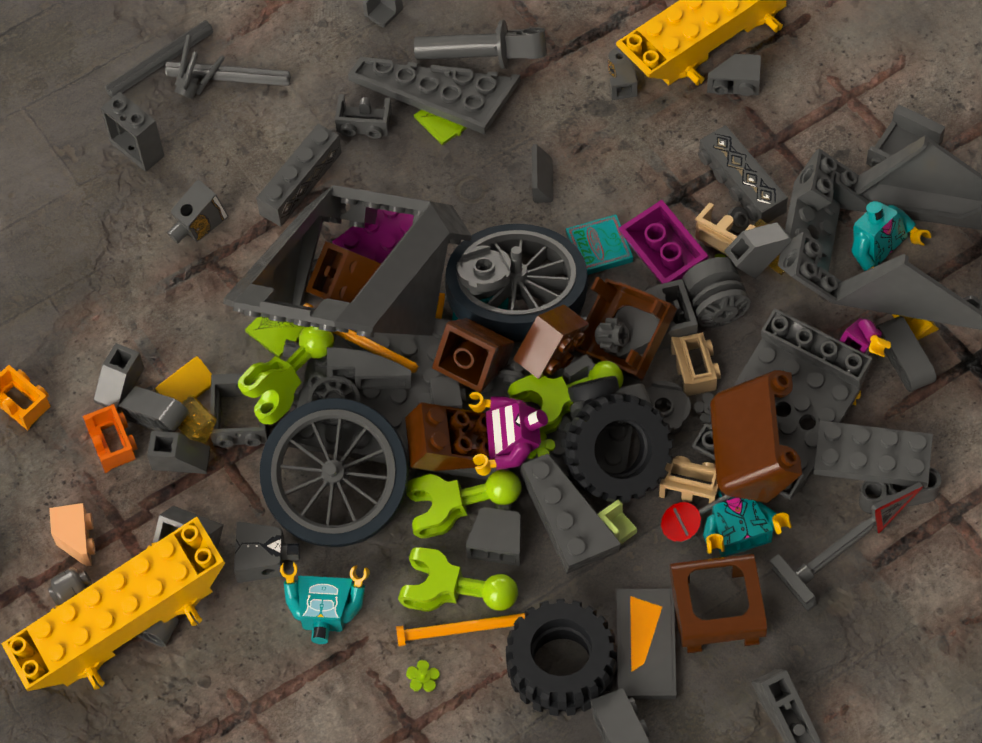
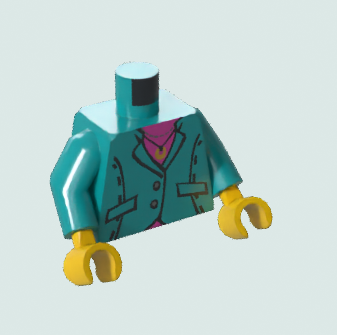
[851,201,931,271]
[703,490,792,557]

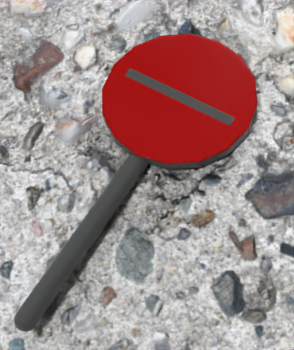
[661,495,731,543]

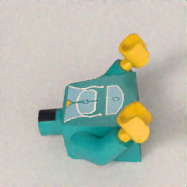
[280,562,370,644]

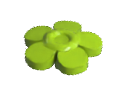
[527,432,555,459]
[406,660,440,692]

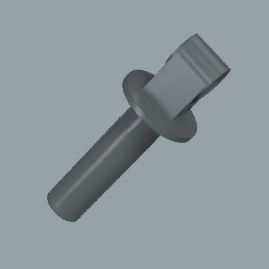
[414,20,547,69]

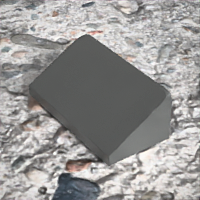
[532,144,553,203]

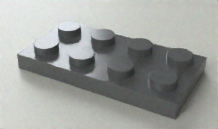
[813,421,933,488]

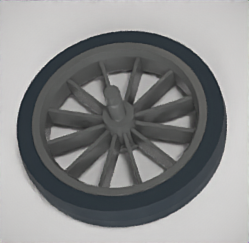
[445,224,588,340]
[260,398,409,547]

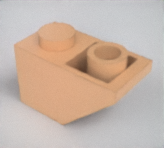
[49,503,95,566]

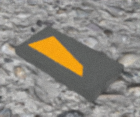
[616,589,677,700]

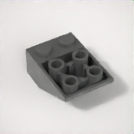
[614,279,698,359]

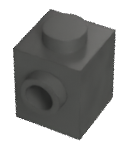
[429,375,466,409]

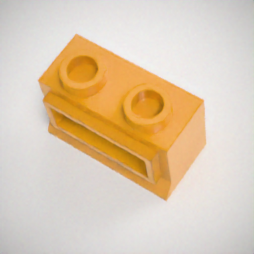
[0,365,51,431]

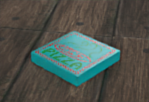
[566,215,633,275]

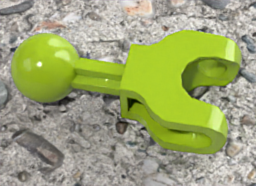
[238,326,334,425]
[507,361,623,434]
[406,469,521,538]
[398,547,518,612]

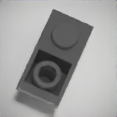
[707,54,761,96]
[724,222,792,279]
[94,343,145,412]
[147,431,211,474]

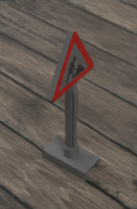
[770,482,924,612]

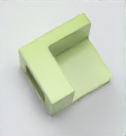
[597,499,637,544]

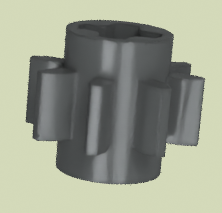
[595,318,629,353]

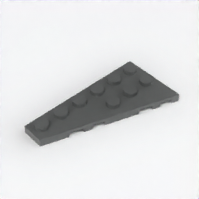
[348,57,521,134]

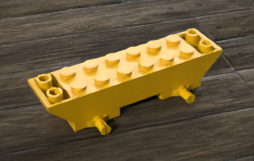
[616,0,787,86]
[1,517,225,691]

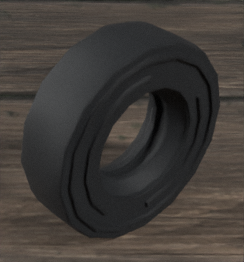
[568,376,619,402]

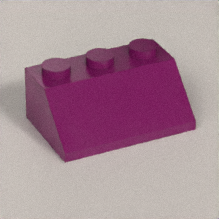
[618,200,709,284]

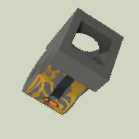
[608,47,637,100]

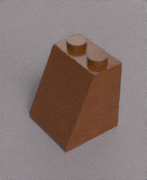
[432,318,515,393]

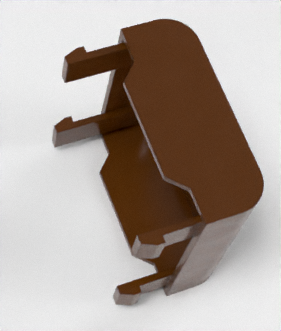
[574,277,678,381]
[669,553,767,654]

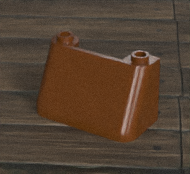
[710,370,802,503]

